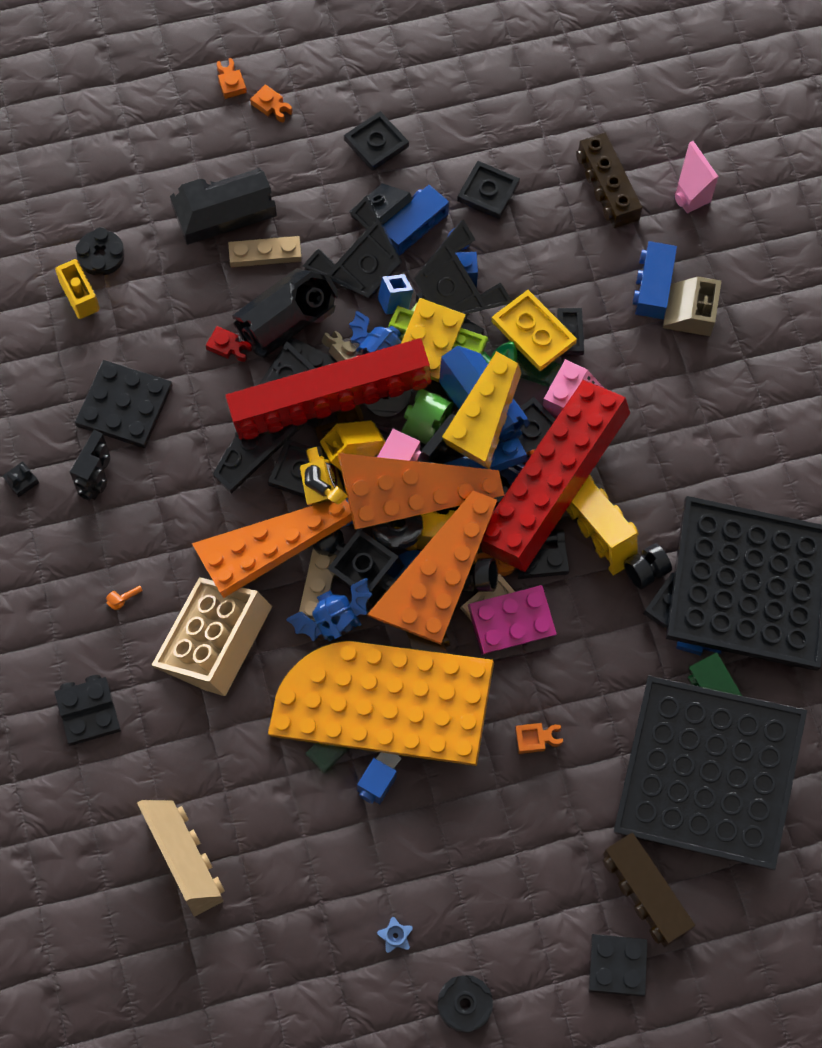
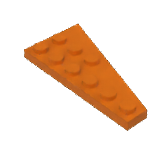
[338,453,504,529]
[367,491,497,645]
[192,499,353,598]

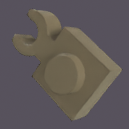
[322,331,362,362]

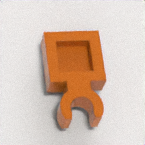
[217,58,247,99]
[250,84,292,123]
[515,723,563,754]

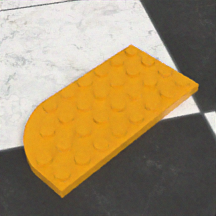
[268,641,494,766]

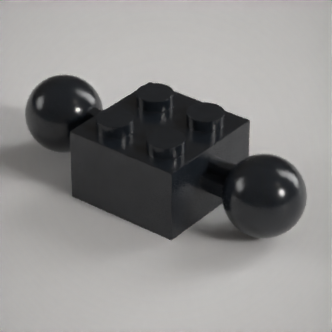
[312,529,404,606]

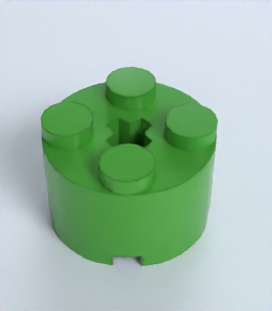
[401,389,454,445]

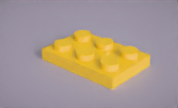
[491,290,577,371]
[401,298,466,382]

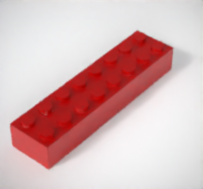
[225,338,432,440]
[480,380,630,572]

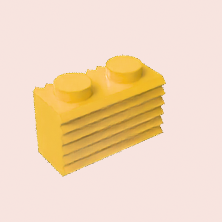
[55,259,100,319]

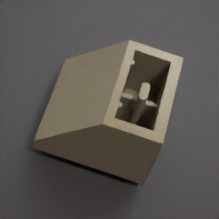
[663,276,721,337]

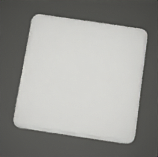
[376,752,401,769]

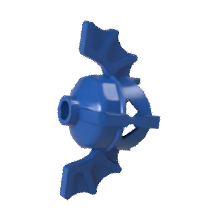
[349,311,401,354]
[286,578,372,641]

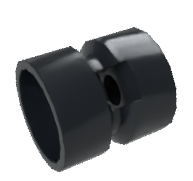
[624,543,672,589]
[462,558,498,592]

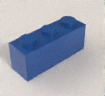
[383,185,449,256]
[632,241,677,320]

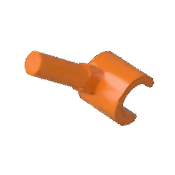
[106,586,143,610]

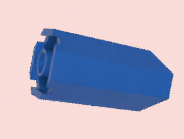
[439,345,530,444]

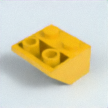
[320,420,386,470]

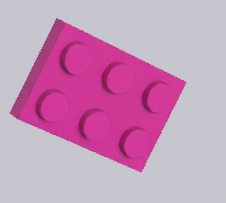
[468,585,557,655]

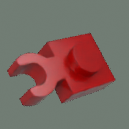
[206,326,252,362]

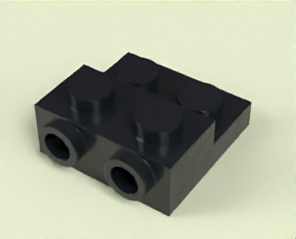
[70,430,110,501]
[54,675,121,746]

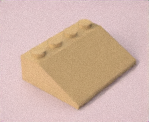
[152,577,272,696]
[137,800,225,917]

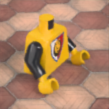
[300,447,348,506]

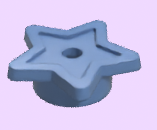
[377,917,413,953]

